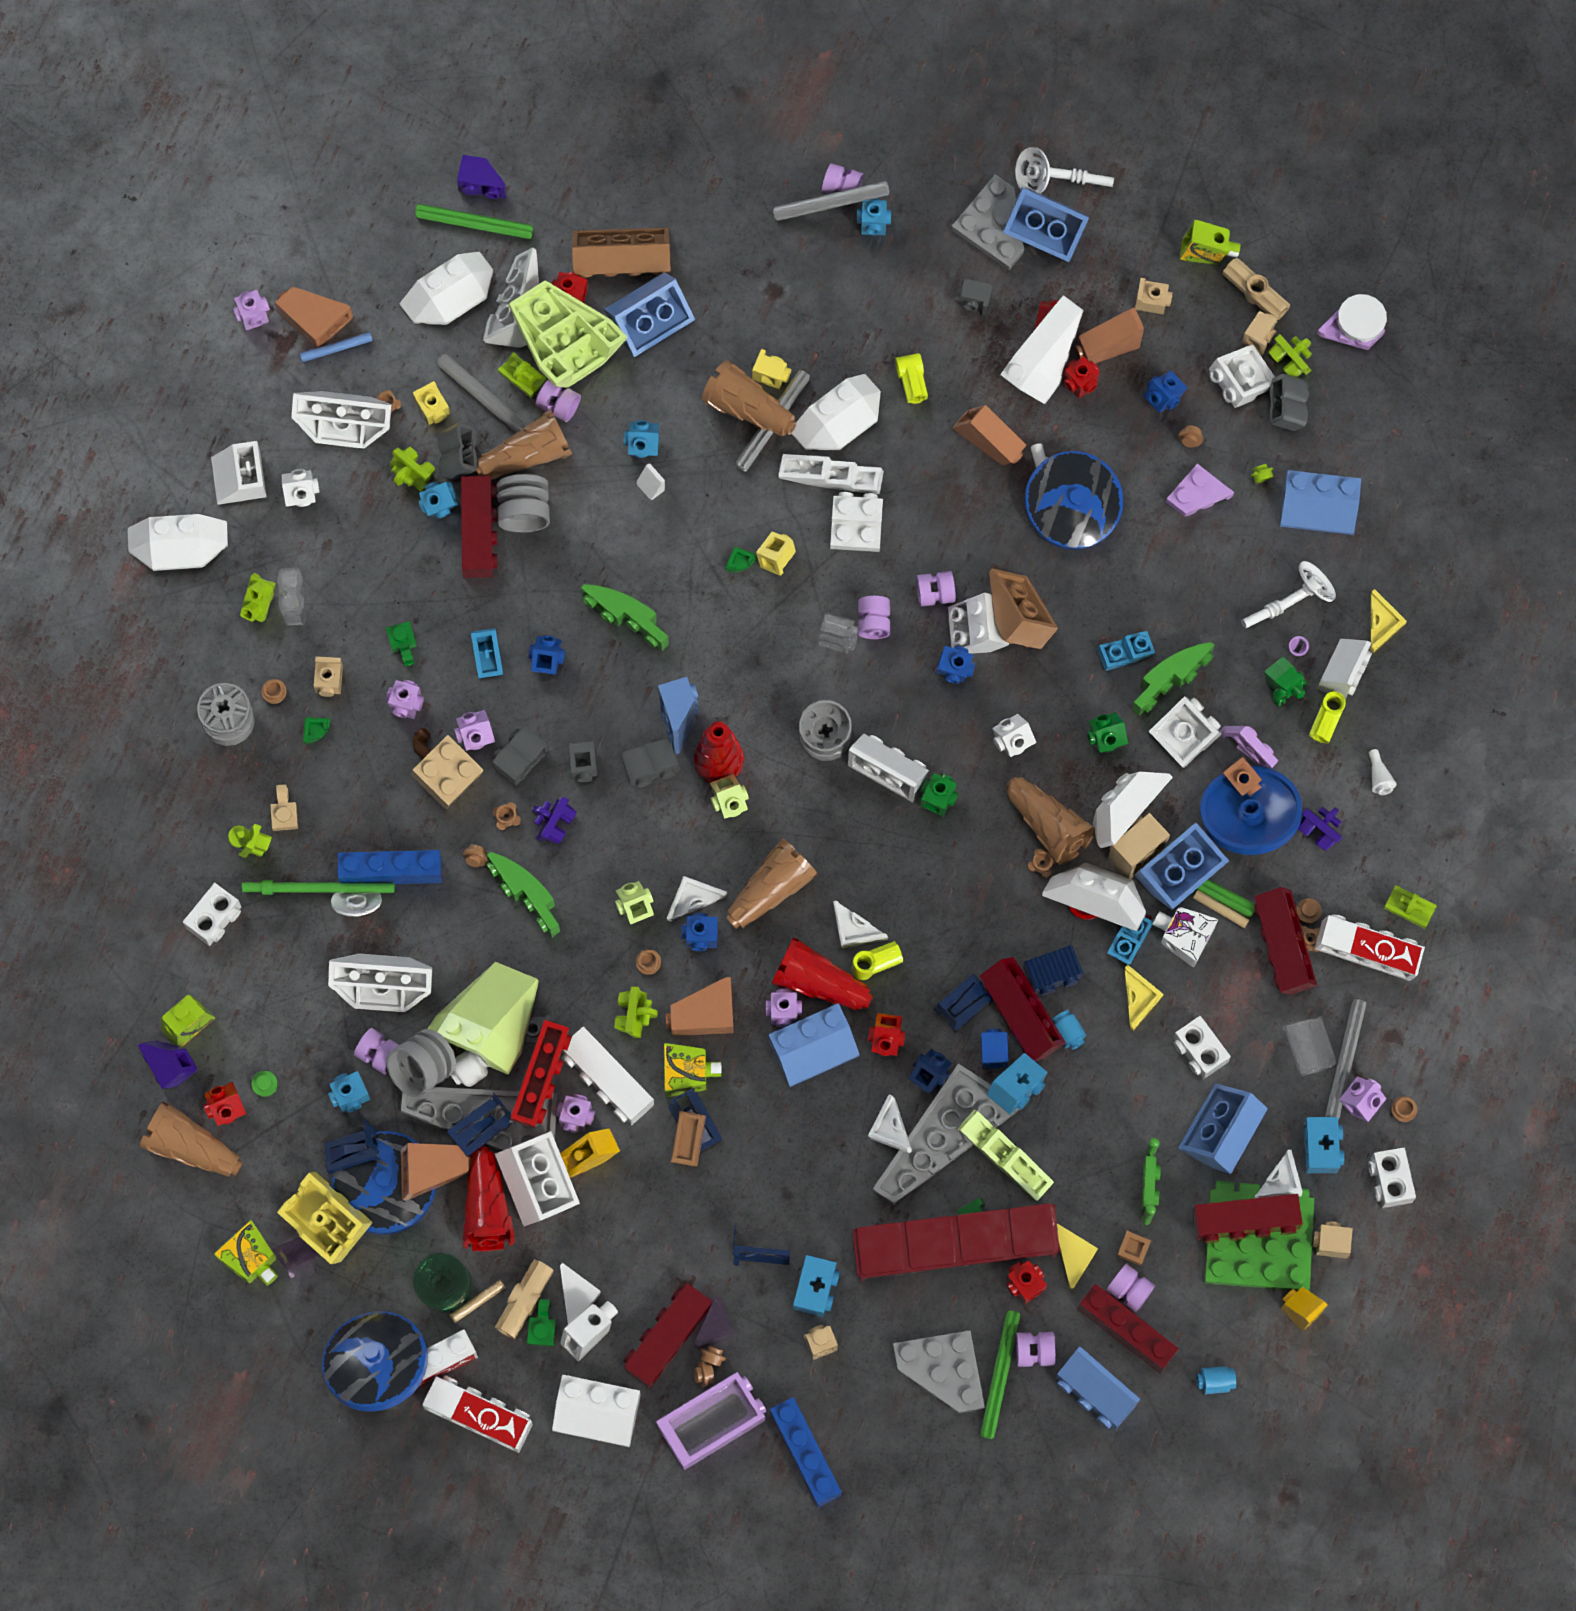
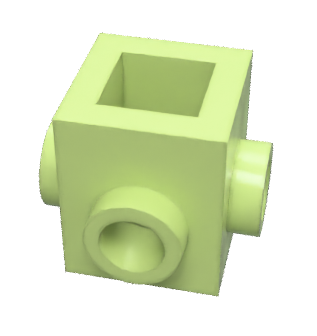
[710,774,749,819]
[615,881,654,924]

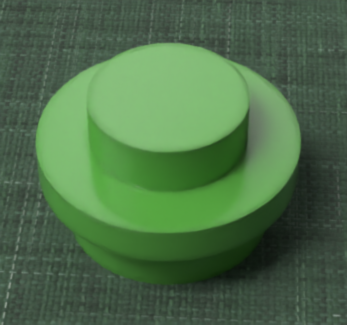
[251,1071,278,1097]

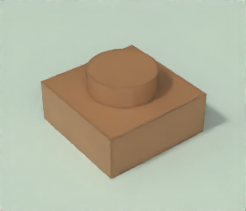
[1117,1231,1151,1266]

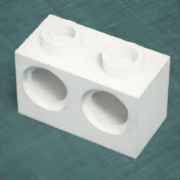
[183,883,241,946]
[1173,1016,1231,1080]
[1368,1147,1416,1208]

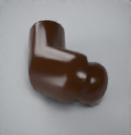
[413,728,432,759]

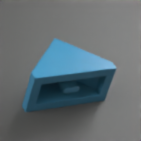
[471,628,503,678]

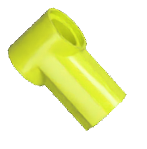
[895,353,928,404]
[1309,691,1346,744]
[851,941,903,980]

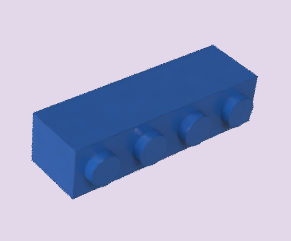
[338,850,442,884]
[770,1397,841,1508]

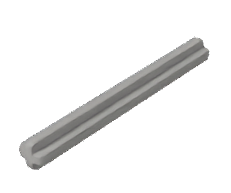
[773,181,890,221]
[437,354,528,433]
[736,370,810,472]
[1325,999,1366,1119]

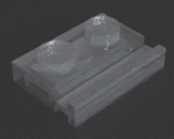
[1285,1017,1337,1076]

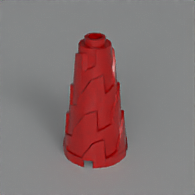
[694,721,744,783]
[771,937,873,1011]
[462,1147,515,1252]

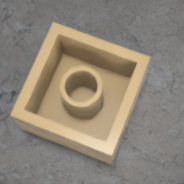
[410,735,484,809]
[1108,813,1170,879]

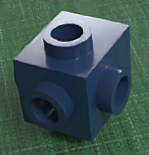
[908,1048,952,1093]

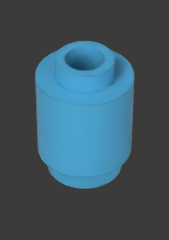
[1052,1010,1087,1050]
[1196,1366,1236,1394]

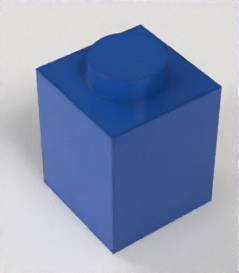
[980,1029,1008,1069]

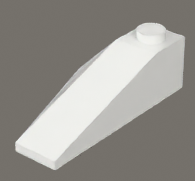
[483,248,539,348]
[1000,295,1083,404]

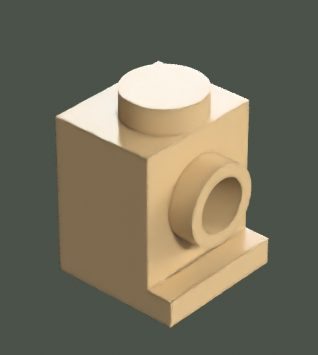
[1135,278,1173,315]
[1242,311,1277,355]
[314,657,343,697]
[803,1325,838,1360]

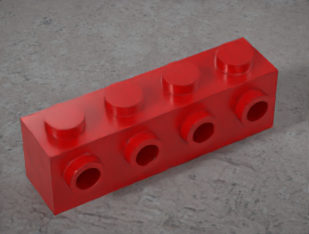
[511,1020,572,1129]

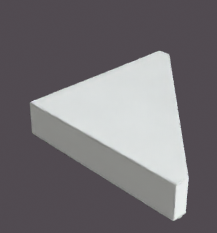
[667,876,727,922]
[833,901,888,948]
[868,1094,912,1153]
[1255,1150,1303,1198]
[560,1263,601,1325]

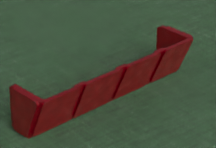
[852,1203,1060,1282]

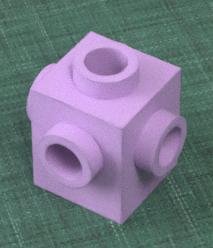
[233,290,270,331]
[386,680,424,719]
[454,710,495,751]
[766,989,802,1028]
[1339,1076,1387,1122]
[556,1094,595,1133]

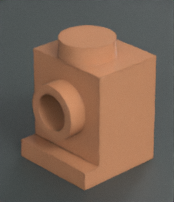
[1223,757,1262,796]

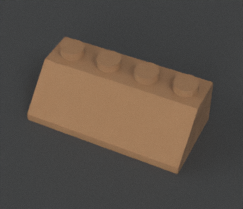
[572,227,671,277]

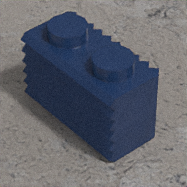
[1023,945,1083,996]

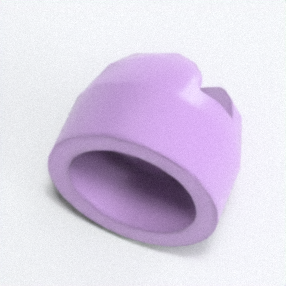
[1289,636,1309,656]

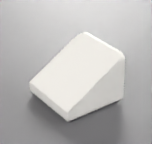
[637,464,665,500]

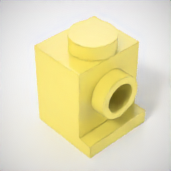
[752,349,791,390]
[413,381,450,425]
[756,531,796,576]

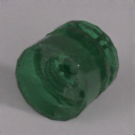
[413,1253,473,1313]

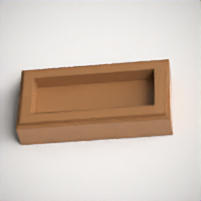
[671,1111,706,1167]

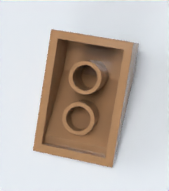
[989,568,1058,649]

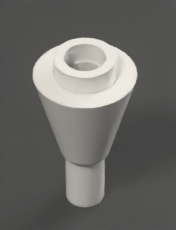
[1369,749,1397,795]

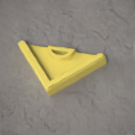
[1370,589,1407,653]
[1124,964,1164,1031]
[1057,1224,1098,1290]

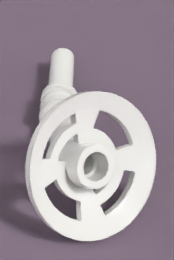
[1015,147,1114,194]
[1241,561,1336,628]

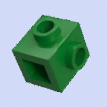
[1087,712,1128,753]
[920,773,959,817]

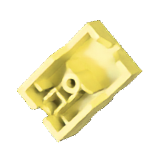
[277,1172,373,1264]

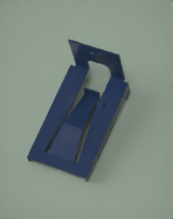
[933,973,993,1033]
[668,1088,722,1151]
[447,1092,511,1157]
[324,1119,381,1174]
[733,1222,790,1265]

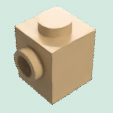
[1312,1222,1353,1259]

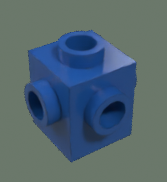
[1143,370,1187,413]
[528,635,565,675]
[935,646,976,684]
[681,913,718,951]

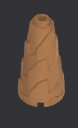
[702,360,797,436]
[476,410,572,480]
[1006,777,1095,865]
[726,838,818,929]
[139,1101,243,1177]

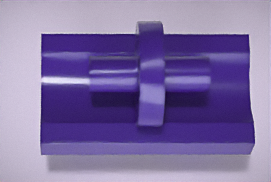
[532,796,577,844]
[1298,806,1343,851]

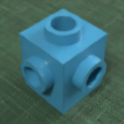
[857,198,891,235]
[624,420,659,458]
[419,481,460,519]
[328,1071,370,1113]

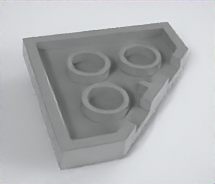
[951,174,1024,271]
[893,1330,985,1414]

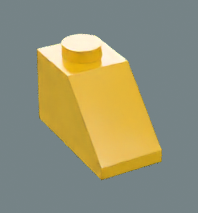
[560,1128,620,1178]
[1281,1287,1328,1332]

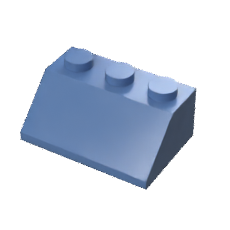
[1003,186,1089,262]
[604,272,695,357]
[1280,470,1361,535]
[658,677,699,755]
[1134,823,1229,910]
[768,1003,860,1087]
[1178,1083,1268,1174]
[1056,1346,1140,1430]

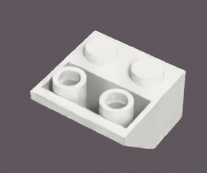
[211,441,267,505]
[948,593,1009,654]
[1317,639,1372,699]

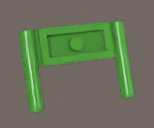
[1141,1138,1161,1225]

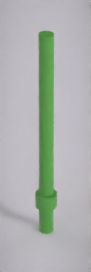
[242,880,395,895]

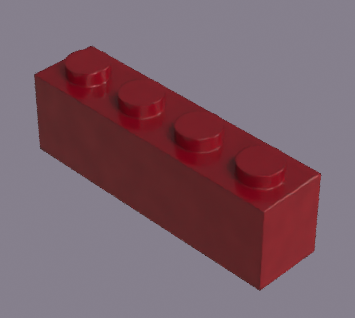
[461,476,498,578]
[1254,886,1318,995]
[980,957,1066,1061]
[1192,1194,1303,1244]
[623,1283,713,1389]
[1077,1283,1179,1374]

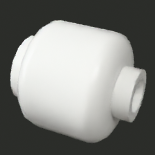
[451,1050,489,1087]

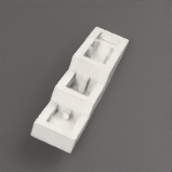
[778,454,884,494]

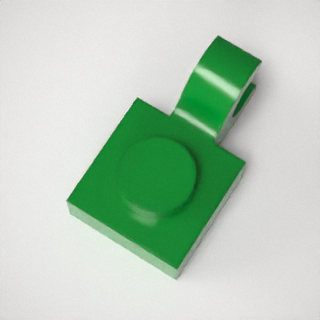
[386,621,417,667]
[527,1299,556,1347]

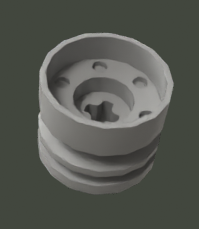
[497,474,550,533]
[197,683,255,746]
[799,700,852,761]
[386,1029,456,1097]

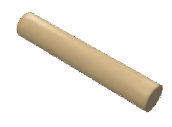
[1193,890,1249,929]
[449,1280,506,1323]

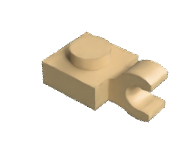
[270,784,298,831]

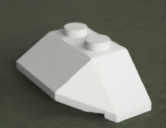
[399,252,493,325]
[791,374,881,450]
[291,391,392,449]
[128,514,228,571]
[1092,772,1173,848]
[1042,862,1146,931]
[328,954,432,1012]

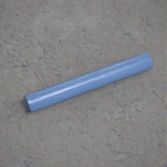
[300,332,372,363]

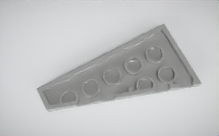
[872,1064,1019,1205]
[401,1087,558,1151]

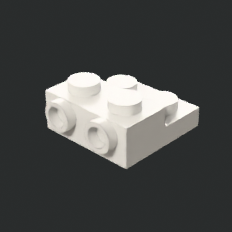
[1209,344,1275,408]
[830,492,883,552]
[1149,697,1222,768]

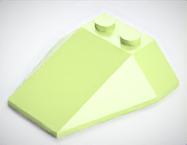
[509,280,627,388]
[428,962,539,1075]

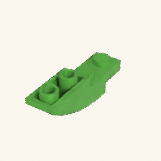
[581,584,669,651]
[1132,642,1214,716]
[486,852,560,937]

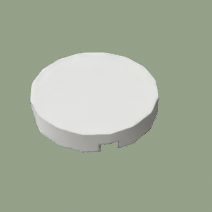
[1338,294,1387,342]

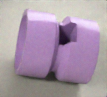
[822,163,863,194]
[535,379,581,422]
[916,571,956,607]
[858,596,890,639]
[354,1028,399,1075]
[1106,1263,1156,1313]
[1016,1332,1055,1367]

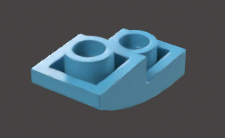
[1097,631,1155,671]
[1107,917,1154,966]

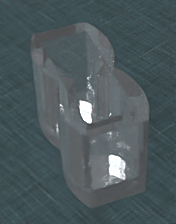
[278,567,307,625]
[819,612,859,654]

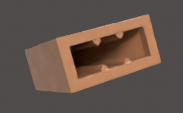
[275,286,353,348]
[1075,307,1144,363]
[952,405,1026,466]
[666,977,733,1036]
[401,1143,471,1201]

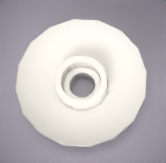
[331,893,382,916]

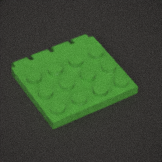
[1205,1181,1314,1291]

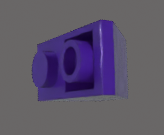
[457,155,507,199]
[138,1040,198,1089]

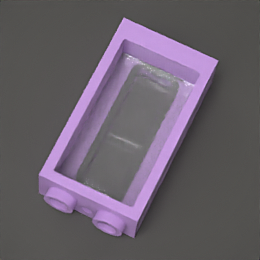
[656,1372,767,1470]

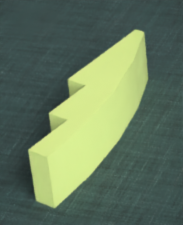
[957,1110,1054,1201]

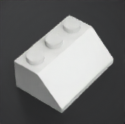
[848,734,929,803]
[495,1131,580,1226]
[552,1375,641,1447]

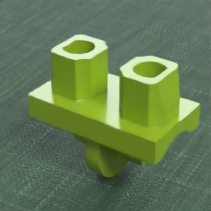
[1268,334,1312,377]
[498,352,547,398]
[389,447,435,492]
[240,573,276,622]
[228,823,272,858]
[1384,885,1437,929]
[614,987,658,1038]

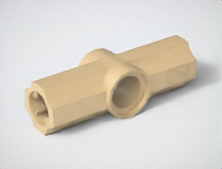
[1222,258,1290,320]
[495,1259,554,1339]

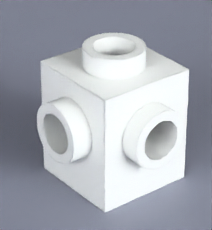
[282,469,319,507]
[992,714,1036,757]

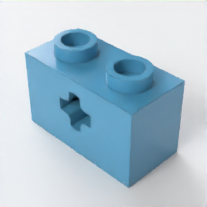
[987,1053,1048,1115]
[1304,1117,1344,1173]
[793,1255,840,1317]

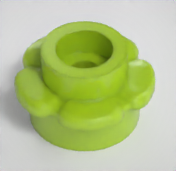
[1250,464,1274,484]

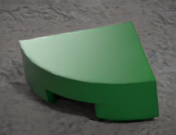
[725,546,757,572]
[303,717,331,744]

